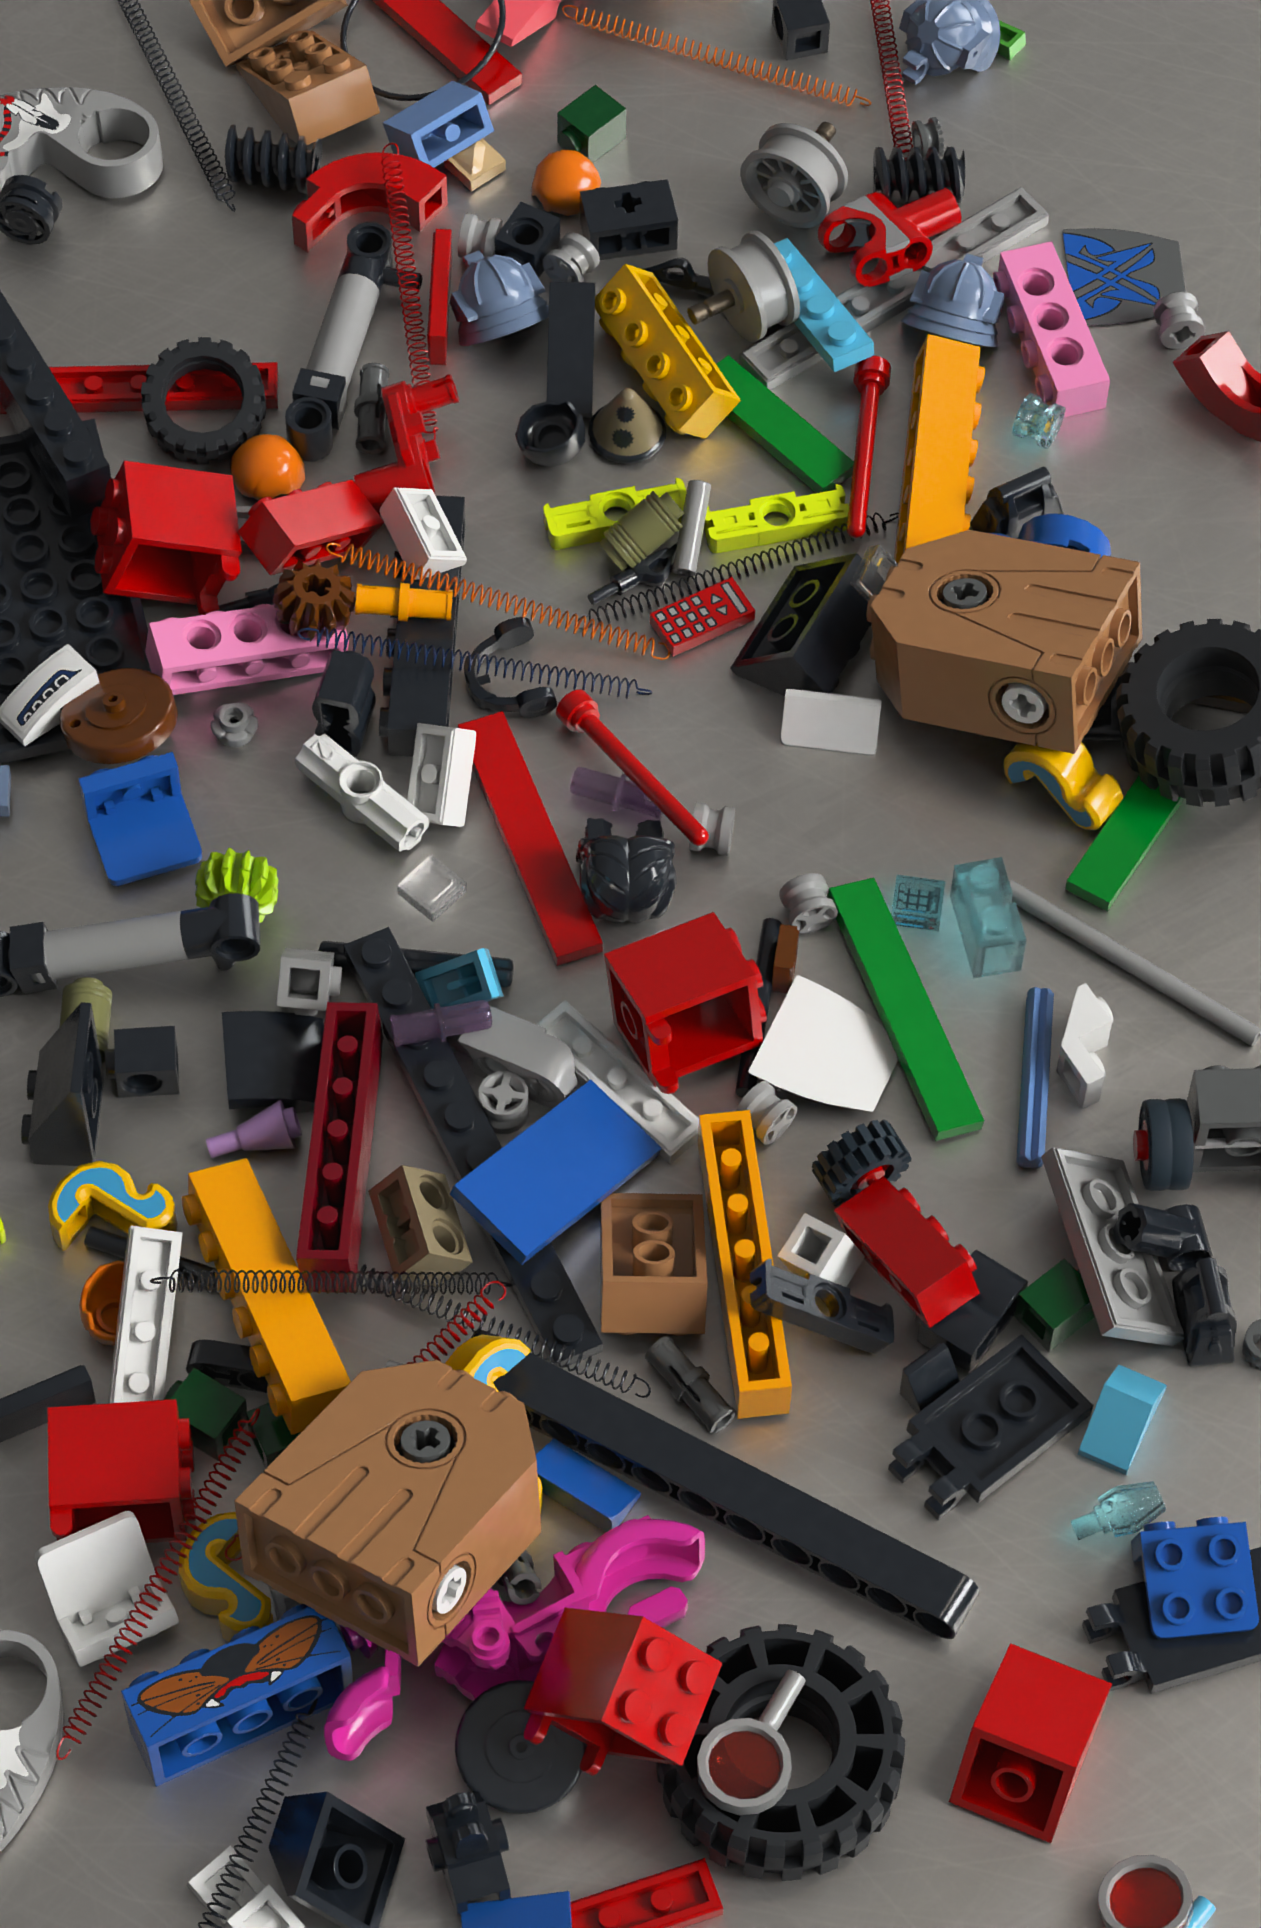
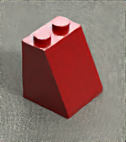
[949,1643,1112,1843]

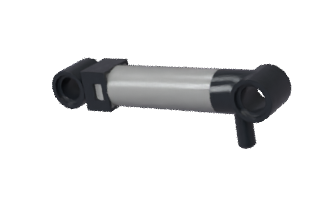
[285,222,423,462]
[0,893,260,997]

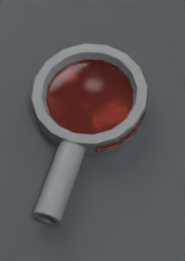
[697,1670,806,1815]
[1098,1855,1193,1928]

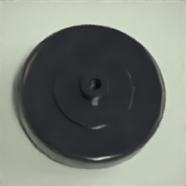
[455,1680,587,1814]

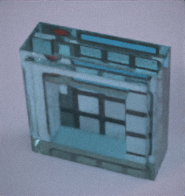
[891,875,945,931]

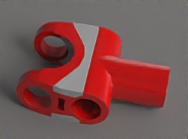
[818,188,962,287]

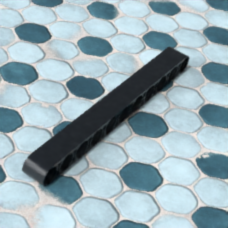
[471,1330,980,1639]

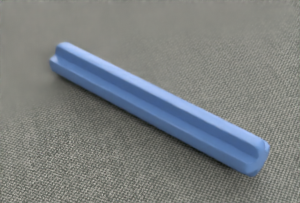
[1016,987,1054,1169]

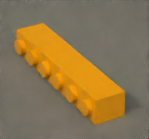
[893,334,985,566]
[698,1110,792,1419]
[182,1158,351,1435]

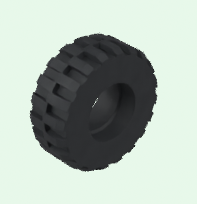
[656,1624,905,1881]

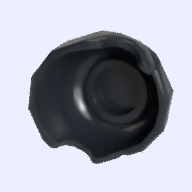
[515,401,585,467]

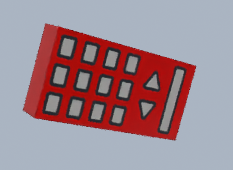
[650,577,756,657]

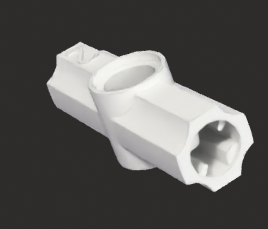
[295,733,429,852]

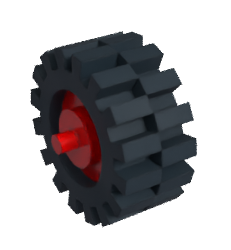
[812,1120,912,1207]

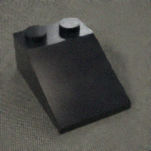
[21,1002,104,1166]

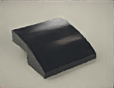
[222,1011,324,1113]

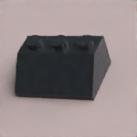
[730,553,884,696]

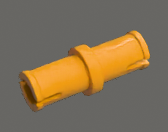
[355,583,453,622]

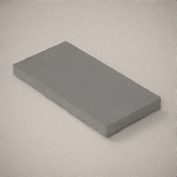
[1041,1147,1185,1346]

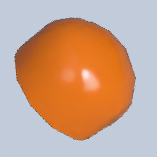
[531,149,601,216]
[230,434,305,500]
[79,1260,124,1346]

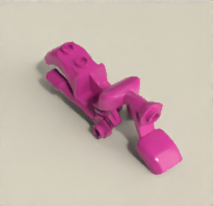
[324,1515,705,1761]

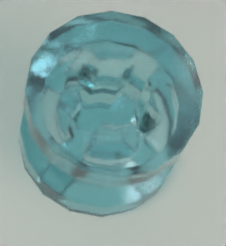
[1012,392,1066,449]

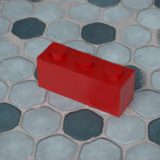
[238,479,384,576]
[834,1176,980,1328]

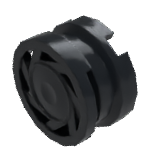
[0,175,63,245]

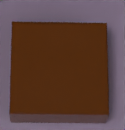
[772,924,800,994]

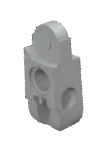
[440,1003,578,1108]

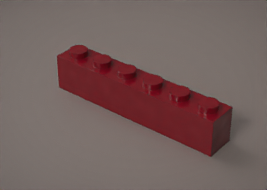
[296,1002,384,1293]

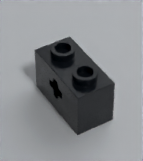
[580,179,678,260]

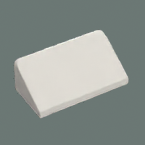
[380,487,467,580]
[781,689,882,755]
[407,723,476,827]

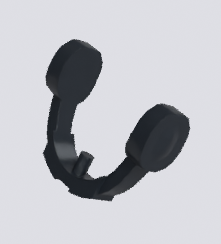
[464,617,557,718]

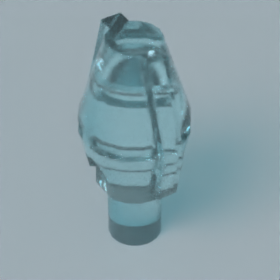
[1070,1481,1166,1540]

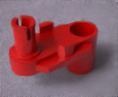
[354,374,459,515]

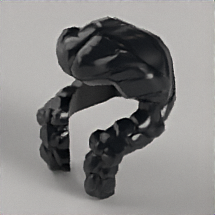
[576,818,677,924]

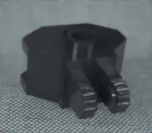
[425,1791,511,1914]

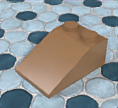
[189,0,348,68]
[600,1193,708,1336]

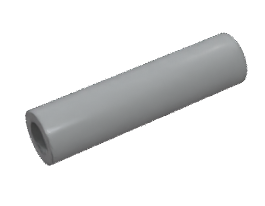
[672,480,711,576]

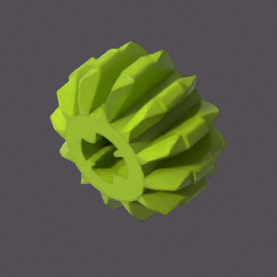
[195,848,279,923]

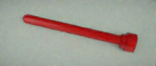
[847,355,891,538]
[556,689,709,846]

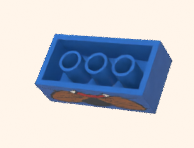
[121,1604,353,1787]

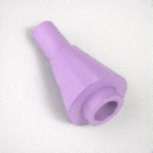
[206,1100,302,1158]

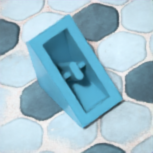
[415,948,504,1018]
[1078,1365,1167,1475]

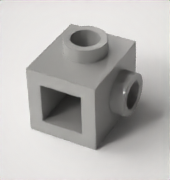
[276,948,342,1016]

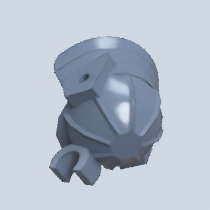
[899,0,1000,85]
[449,250,549,346]
[901,253,1004,347]

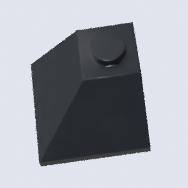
[268,1792,405,1928]

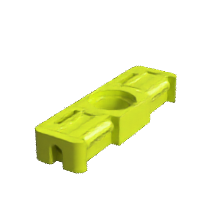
[543,478,687,550]
[704,484,849,553]

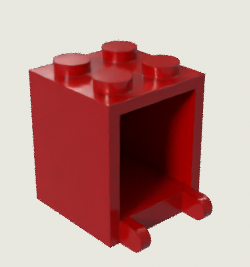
[91,460,242,615]
[604,912,767,1094]
[47,1399,196,1543]
[523,1607,722,1776]

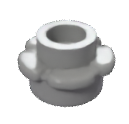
[210,702,258,747]

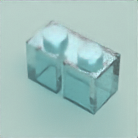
[950,857,1026,979]

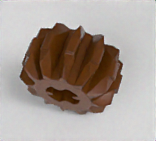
[273,559,356,642]

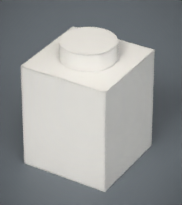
[778,1213,865,1287]

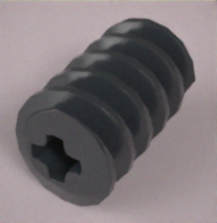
[224,124,322,194]
[873,147,965,203]

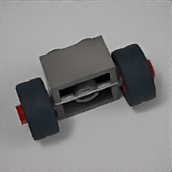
[1133,1065,1261,1191]

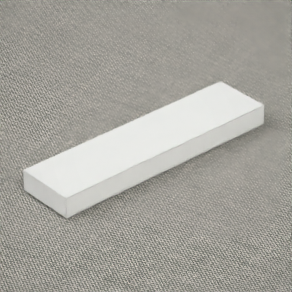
[536,1000,699,1164]
[108,1225,182,1403]

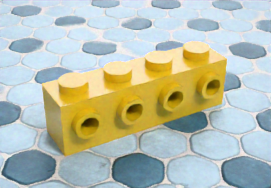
[595,264,741,439]

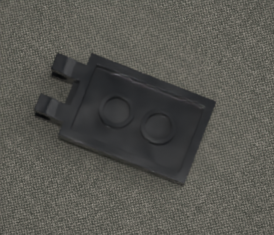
[888,1334,1094,1520]
[1082,1547,1261,1694]

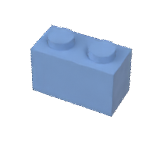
[383,81,494,167]

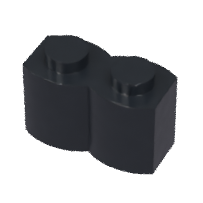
[312,650,376,758]
[915,1250,1028,1373]

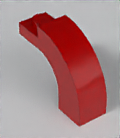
[292,152,448,253]
[1172,331,1261,442]

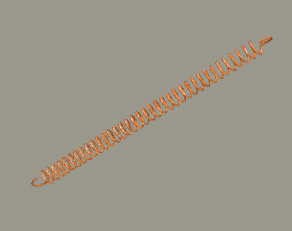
[562,5,871,107]
[326,543,671,660]

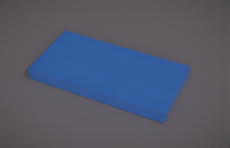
[450,1079,662,1265]

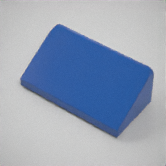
[535,1438,641,1532]

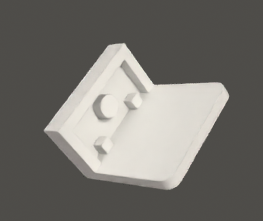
[34,1511,179,1667]

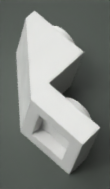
[1056,983,1113,1109]

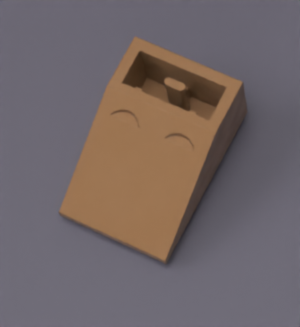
[236,30,380,145]

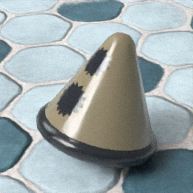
[588,388,666,464]

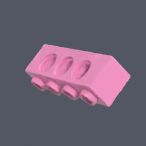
[993,241,1110,420]
[145,604,349,695]

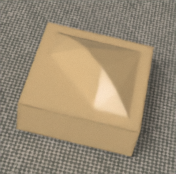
[443,138,506,192]

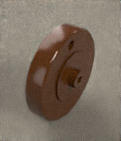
[59,668,178,764]

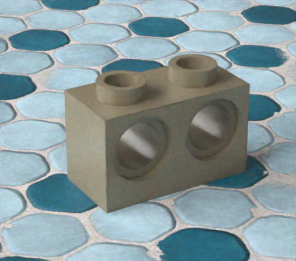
[368,1165,473,1288]

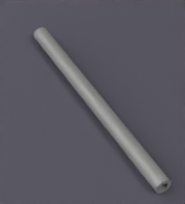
[1002,880,1261,1047]

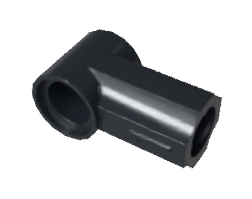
[1113,1203,1213,1271]

